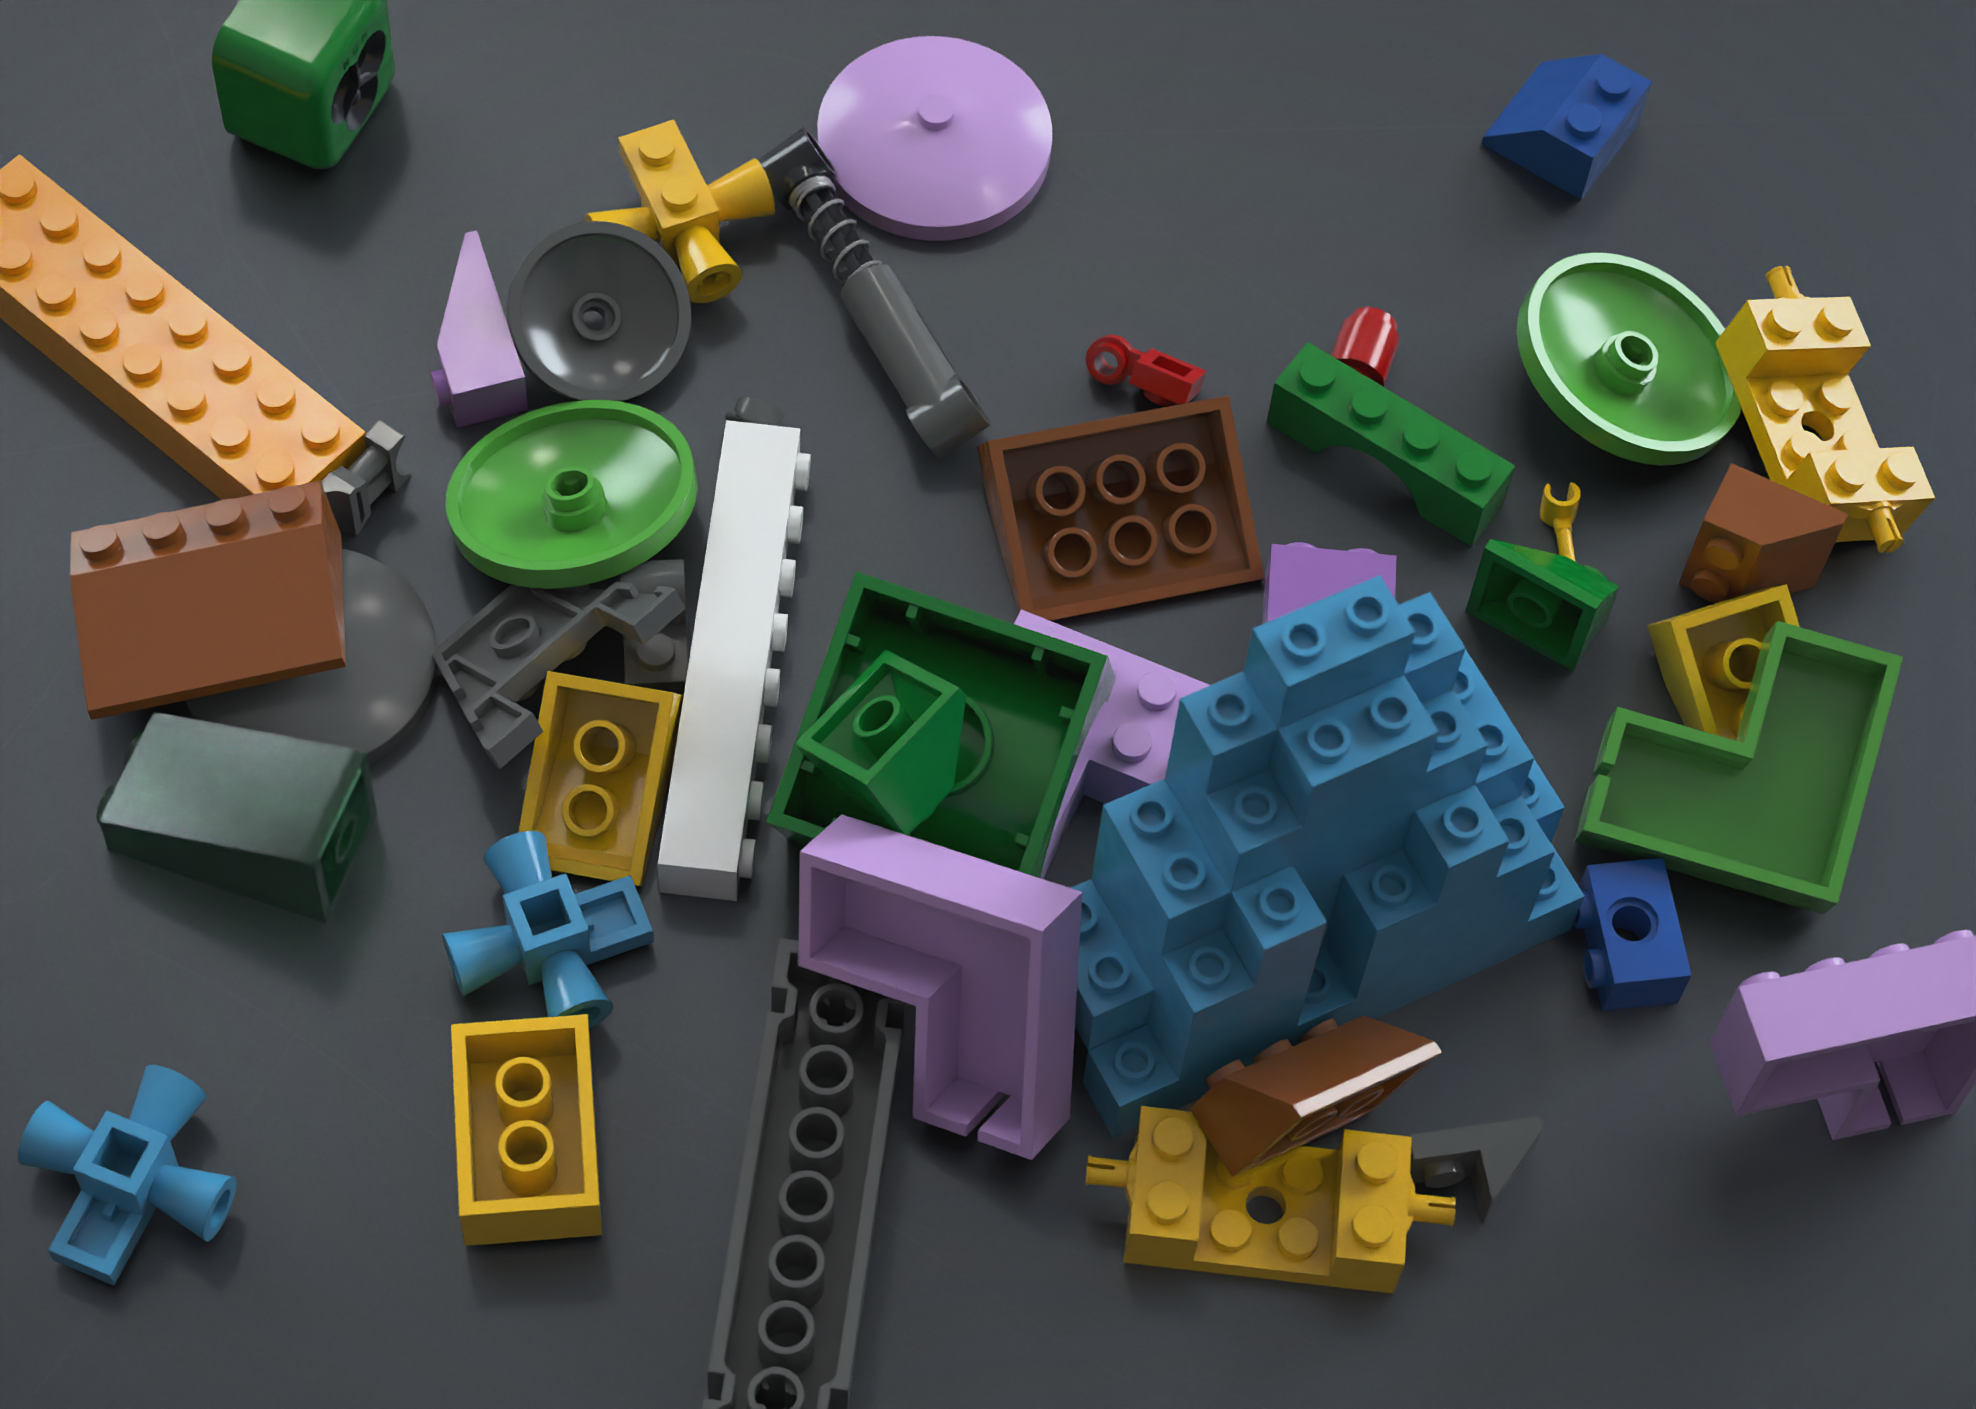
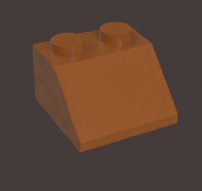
[1678,463,1848,602]

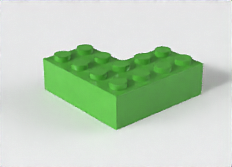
[1574,621,1903,915]

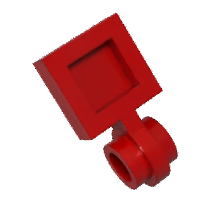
[1086,334,1207,407]

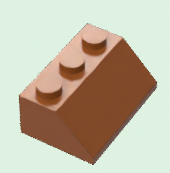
[1190,1015,1442,1178]

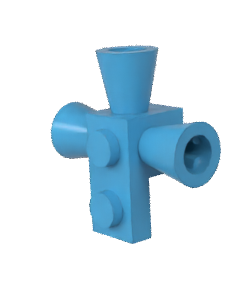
[442,831,654,1028]
[18,1065,237,1285]

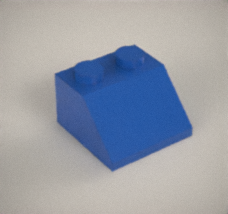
[1481,54,1652,200]

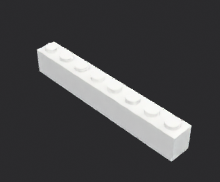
[658,420,811,901]

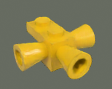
[585,119,775,303]

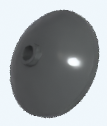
[507,221,691,402]

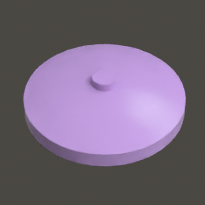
[817,36,1052,241]

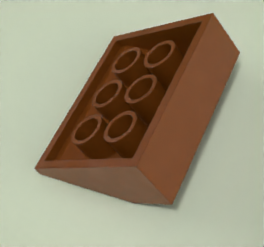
[976,395,1265,621]
[70,480,346,720]

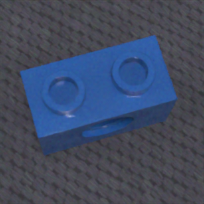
[1573,858,1692,1011]

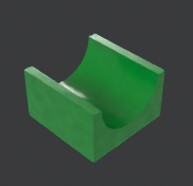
[766,571,1116,878]

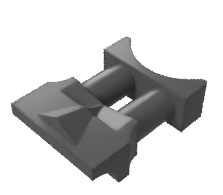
[322,420,411,535]

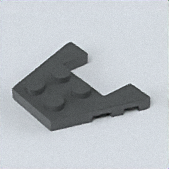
[432,582,686,769]

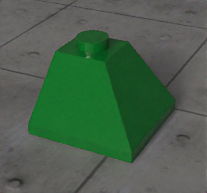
[1465,539,1620,672]
[794,650,966,835]

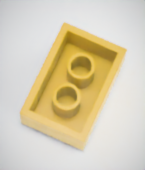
[451,1014,602,1246]

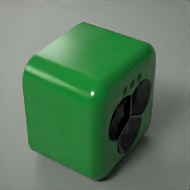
[211,0,395,170]

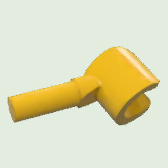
[1539,482,1581,561]

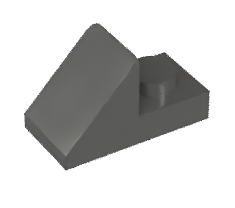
[1408,1116,1543,1223]

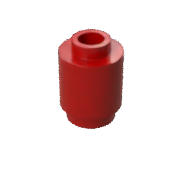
[1331,307,1399,387]

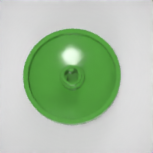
[1517,253,1741,465]
[445,400,698,589]

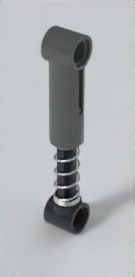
[758,127,991,460]

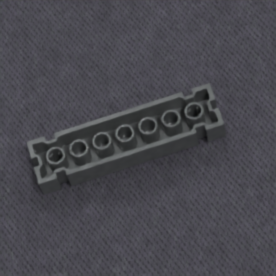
[701,938,908,1409]

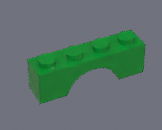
[1266,342,1515,547]

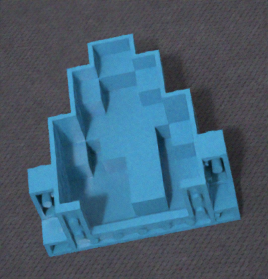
[1071,575,1584,1138]

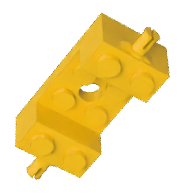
[1715,266,1935,553]
[1085,1106,1456,1294]

